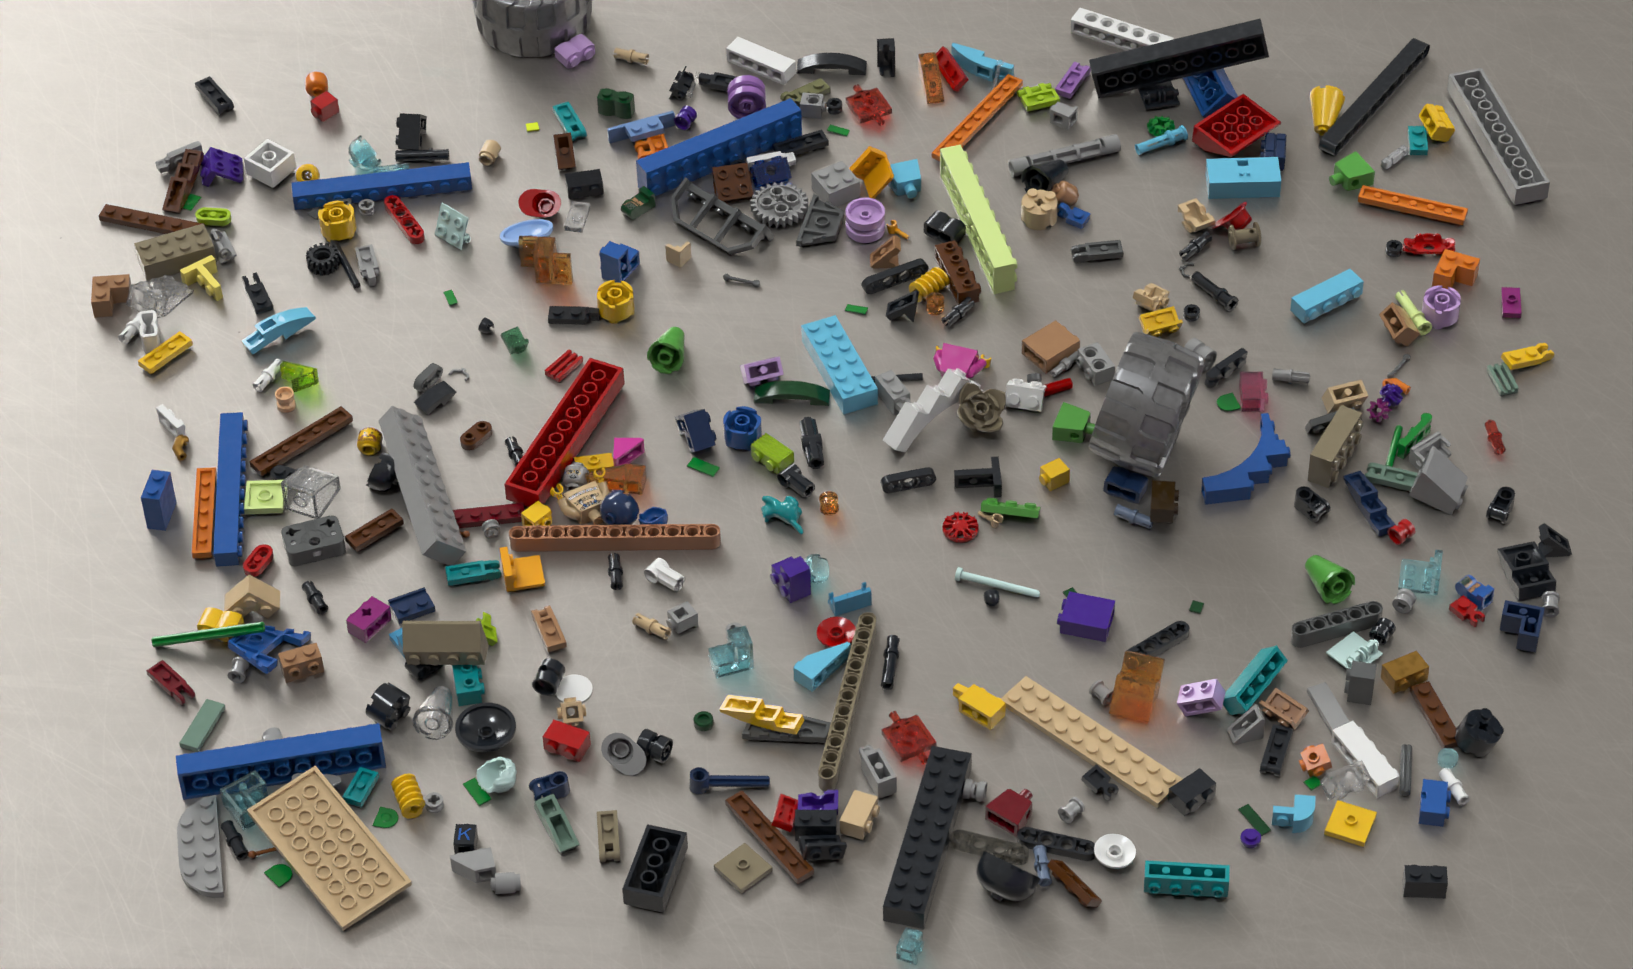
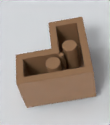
[91,274,132,318]

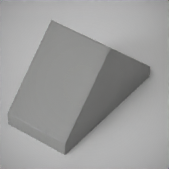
[1227,704,1265,745]

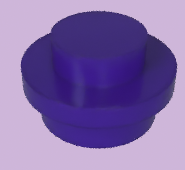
[1240,828,1261,848]

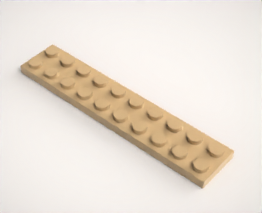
[1001,676,1183,809]

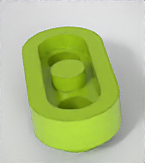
[195,207,232,226]

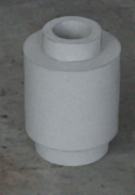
[490,872,521,894]

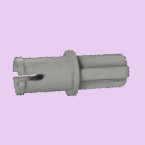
[1272,368,1310,384]

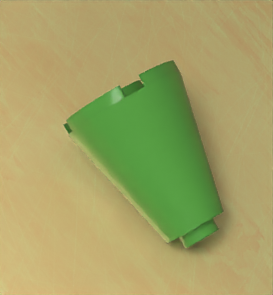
[647,327,685,374]
[1305,555,1355,604]

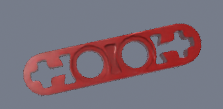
[384,195,425,244]

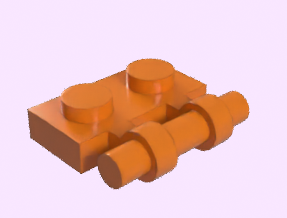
[634,133,668,159]

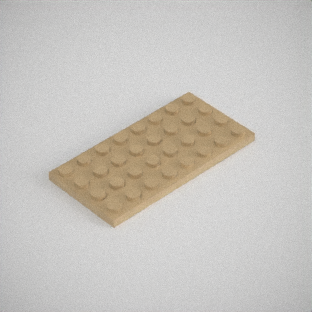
[247,766,412,931]

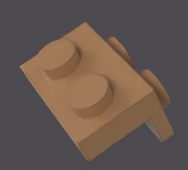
[1259,688,1309,730]

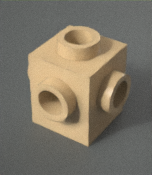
[557,697,586,726]

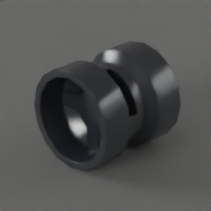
[1369,618,1396,645]

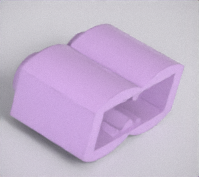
[554,34,595,69]

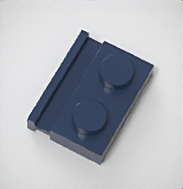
[388,587,435,624]

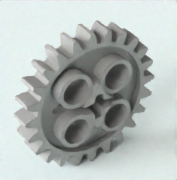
[750,182,809,228]

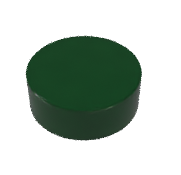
[693,711,714,731]

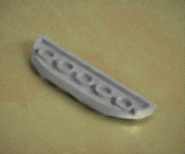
[177,795,224,898]

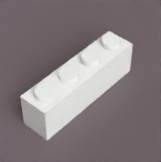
[726,37,796,85]
[1331,721,1399,798]

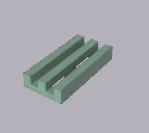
[1487,362,1519,396]

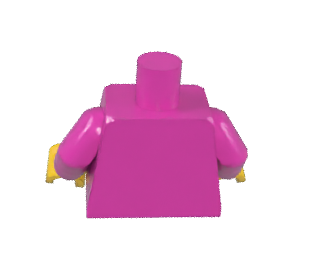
[933,343,992,379]

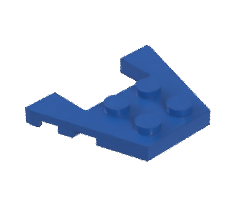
[228,625,311,674]

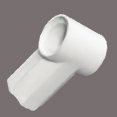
[644,558,685,591]

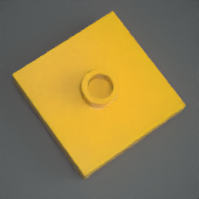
[1324,800,1377,847]

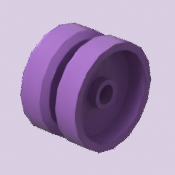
[727,75,766,119]

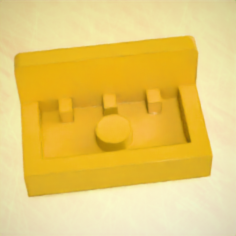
[1138,306,1183,337]

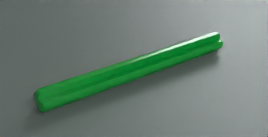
[151,622,265,647]

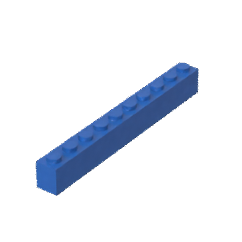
[291,162,472,210]
[213,412,248,567]

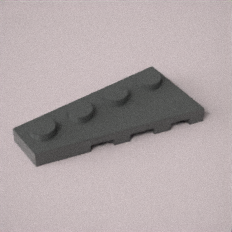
[742,711,831,743]

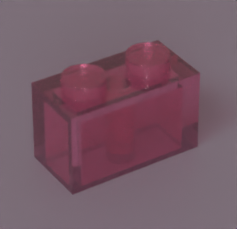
[1239,371,1268,412]

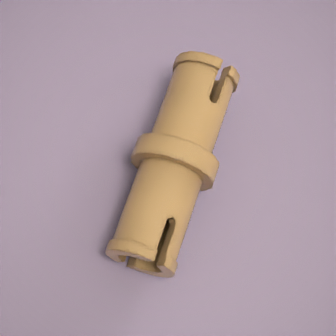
[613,47,649,65]
[632,613,671,640]

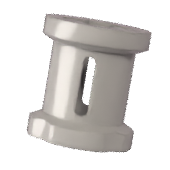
[1542,591,1560,617]
[227,656,250,683]
[1089,680,1116,706]
[1058,797,1085,824]

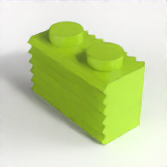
[751,433,794,474]

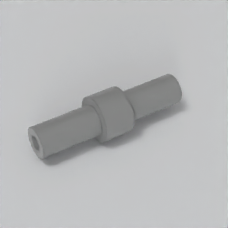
[1050,351,1078,377]

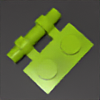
[1017,83,1060,112]

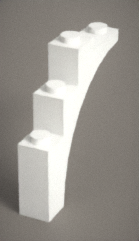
[883,368,983,452]

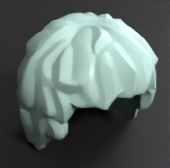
[476,757,517,793]

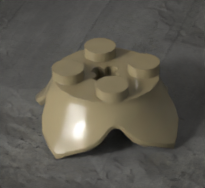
[957,383,1006,432]

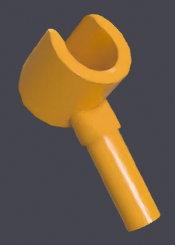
[886,220,909,240]

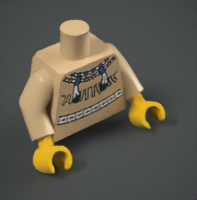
[550,467,609,525]

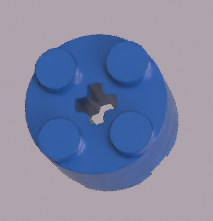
[723,406,762,451]

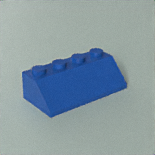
[1183,68,1238,118]

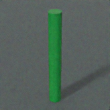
[1385,425,1403,467]

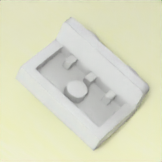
[1005,378,1046,412]

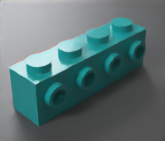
[1223,645,1288,715]
[452,665,485,707]
[1144,860,1230,898]

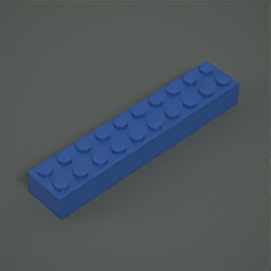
[636,98,802,196]
[176,723,386,800]

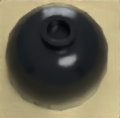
[366,452,399,491]

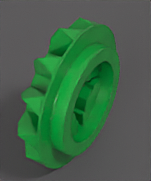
[1147,115,1175,137]

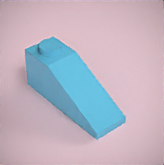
[793,642,851,692]

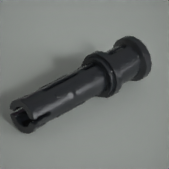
[1191,271,1239,311]

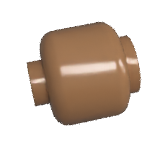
[1052,181,1079,206]

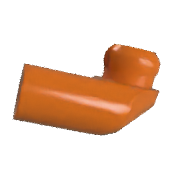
[1382,378,1411,395]

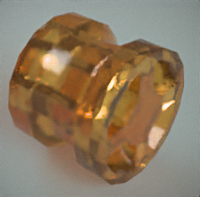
[926,292,944,315]
[819,491,839,515]

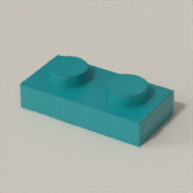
[1407,126,1428,155]
[342,767,379,808]

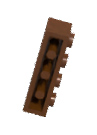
[935,240,981,305]

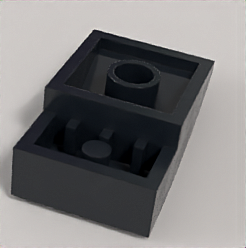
[1497,541,1556,601]

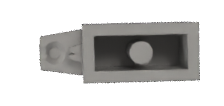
[875,370,911,415]
[859,745,897,799]

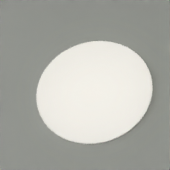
[556,674,593,702]

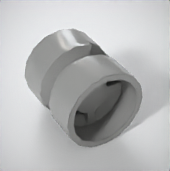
[1184,338,1217,372]

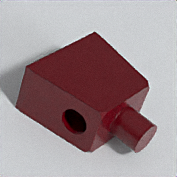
[985,789,1033,838]

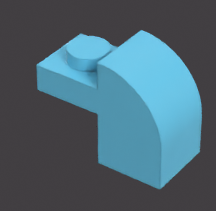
[1272,794,1316,833]

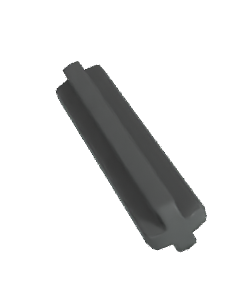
[1399,744,1412,796]

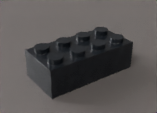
[622,824,688,913]

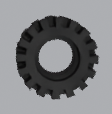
[306,243,340,276]

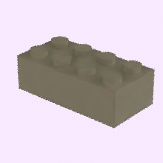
[134,223,217,282]
[1307,405,1364,488]

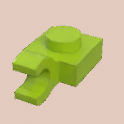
[476,612,497,646]

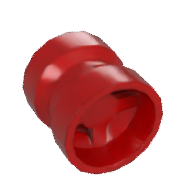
[1388,519,1416,545]

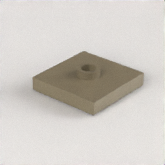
[714,843,773,894]

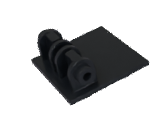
[1138,81,1180,110]

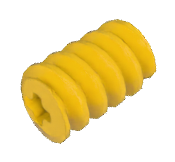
[909,267,950,302]
[391,773,425,819]

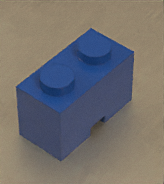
[1418,779,1451,827]

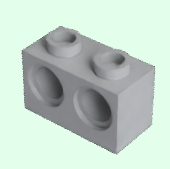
[1076,342,1115,386]

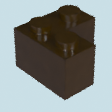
[1150,480,1179,523]

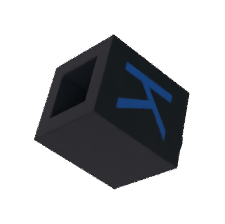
[453,824,478,854]

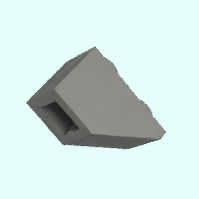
[450,847,496,883]

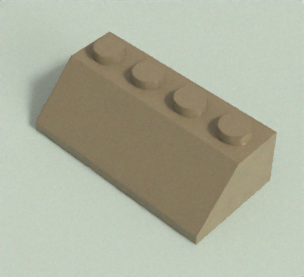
[402,621,489,665]

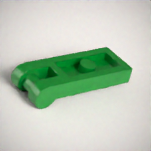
[1397,413,1432,460]

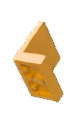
[500,547,545,592]

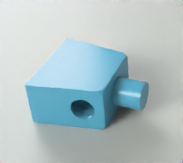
[889,159,921,198]

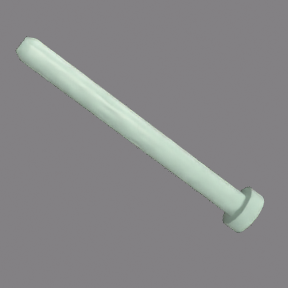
[955,567,1040,598]

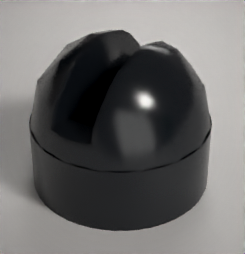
[478,317,494,334]
[983,589,1000,606]

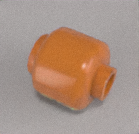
[305,72,328,97]

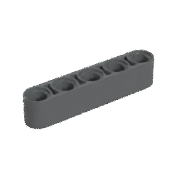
[1291,601,1383,648]

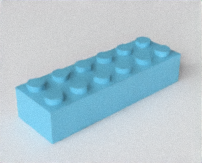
[801,315,878,415]

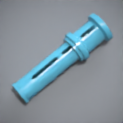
[1135,125,1188,155]

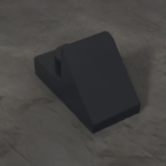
[886,290,919,322]
[1538,523,1572,558]

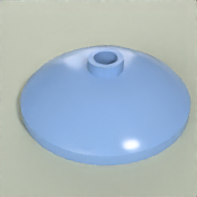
[500,219,553,249]

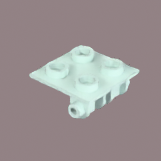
[434,202,471,250]
[1326,631,1383,669]

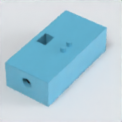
[1205,157,1281,199]

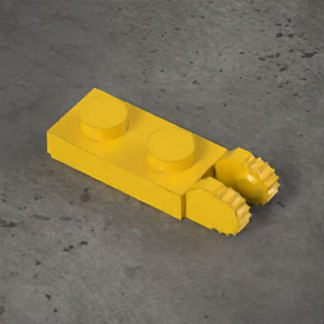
[1501,343,1555,370]

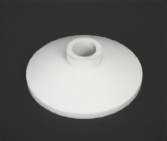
[1094,834,1136,869]

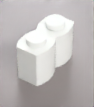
[138,310,161,353]

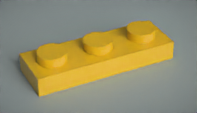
[138,331,193,374]

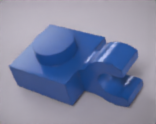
[1057,203,1091,229]

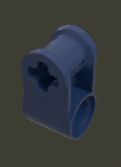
[529,771,570,801]

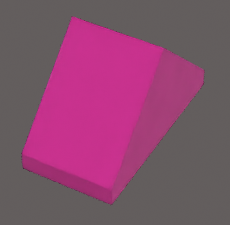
[613,438,645,472]

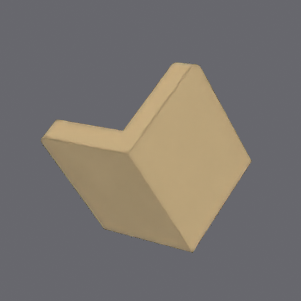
[665,241,692,268]

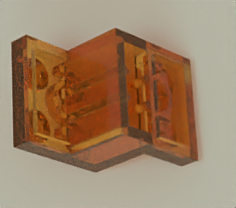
[518,236,573,285]
[1109,650,1165,723]

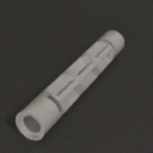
[1008,134,1121,177]

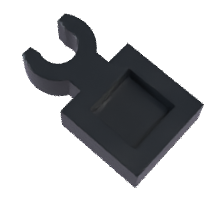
[1081,764,1119,801]

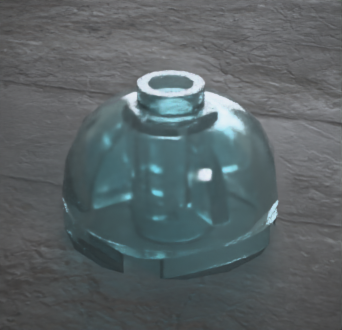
[348,135,382,171]

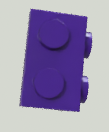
[200,147,243,187]

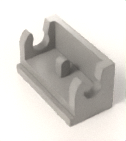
[1409,431,1452,470]

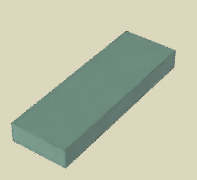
[179,699,225,752]

